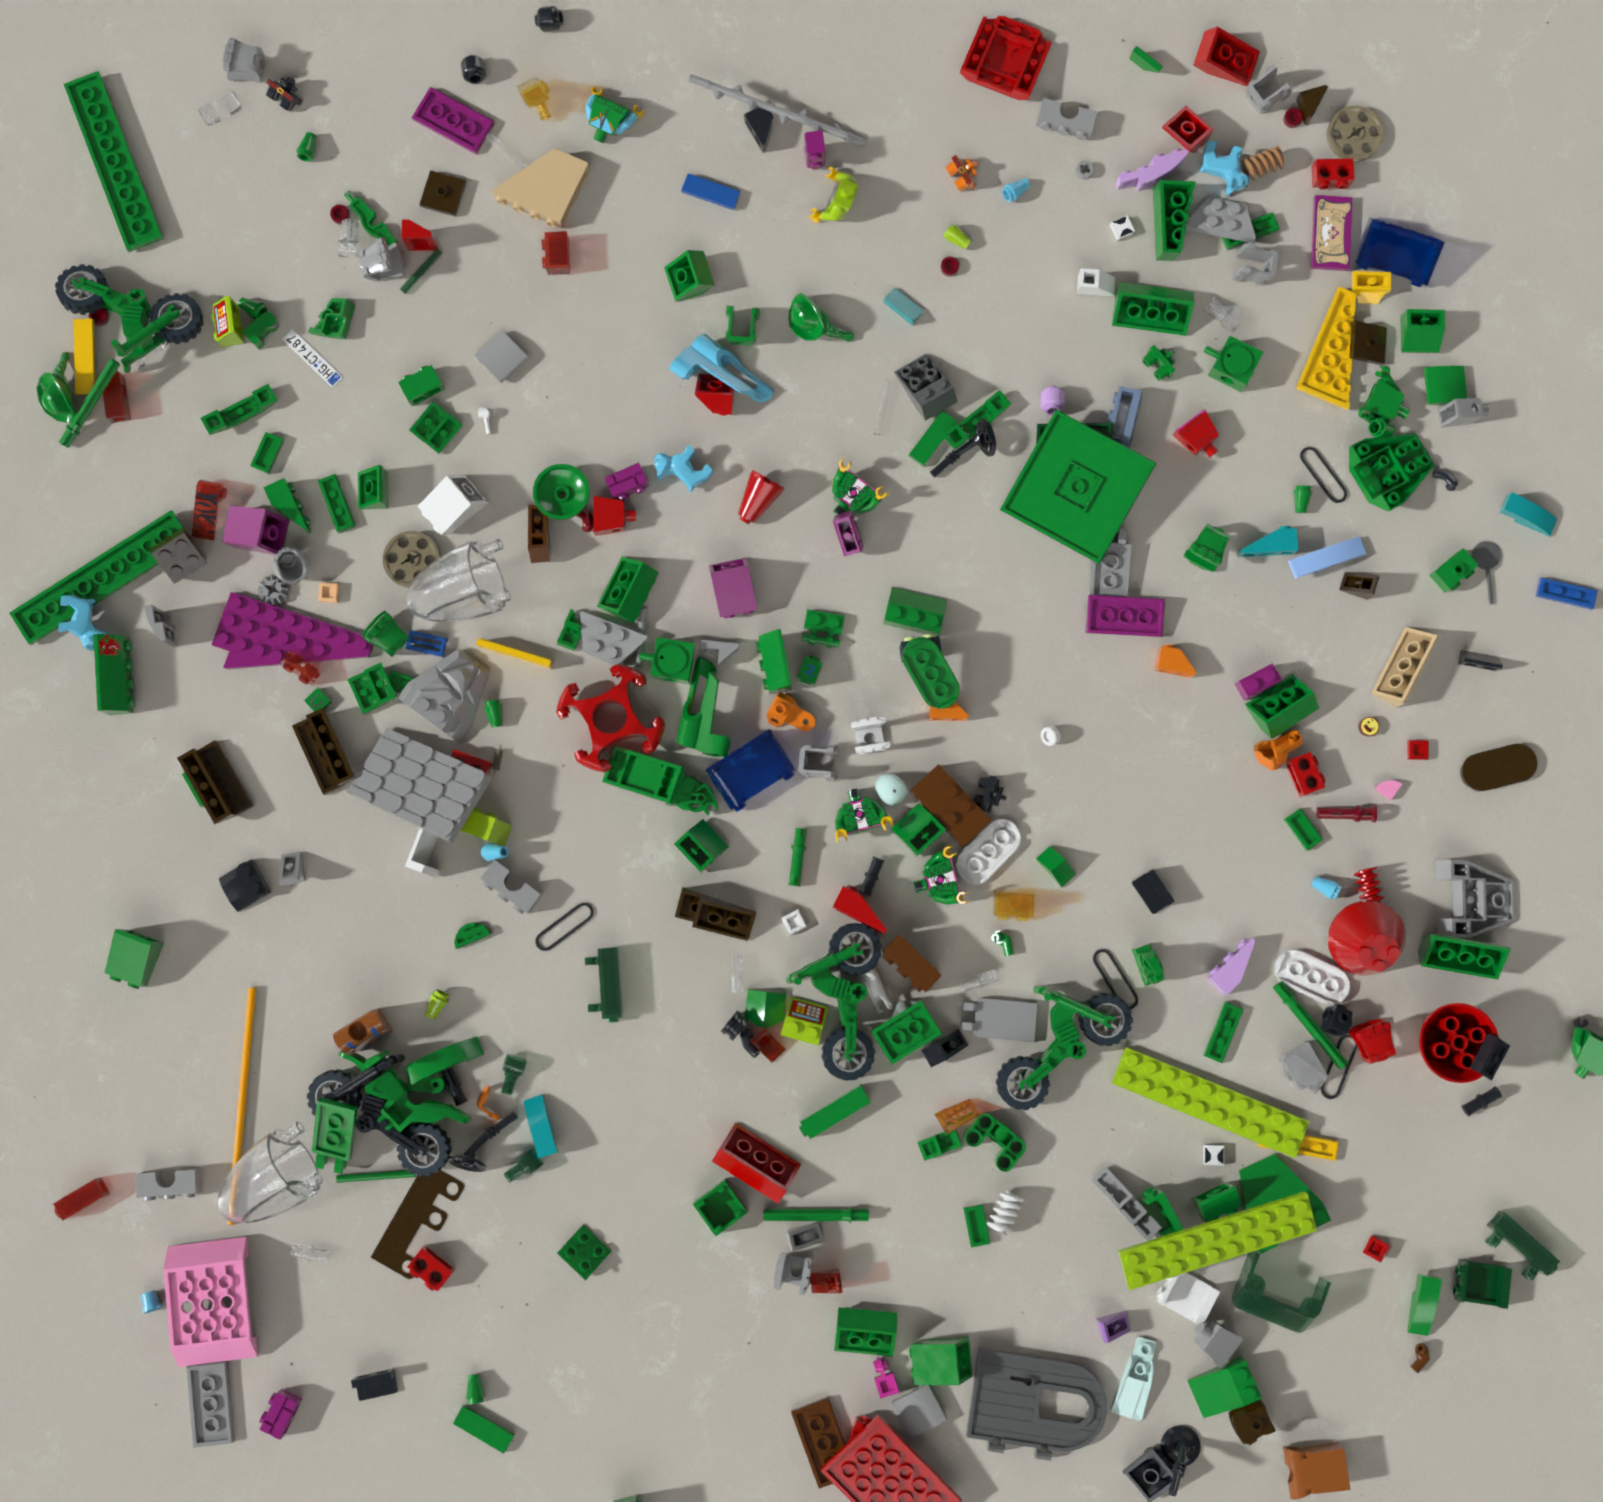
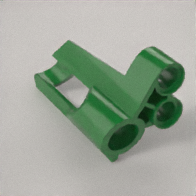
[676,657,731,758]

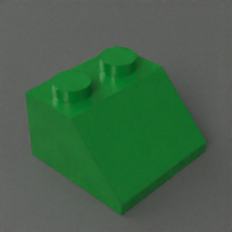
[664,250,715,302]
[1192,1182,1241,1222]

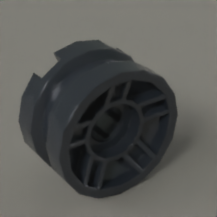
[721,1010,749,1041]

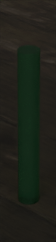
[400,248,443,294]

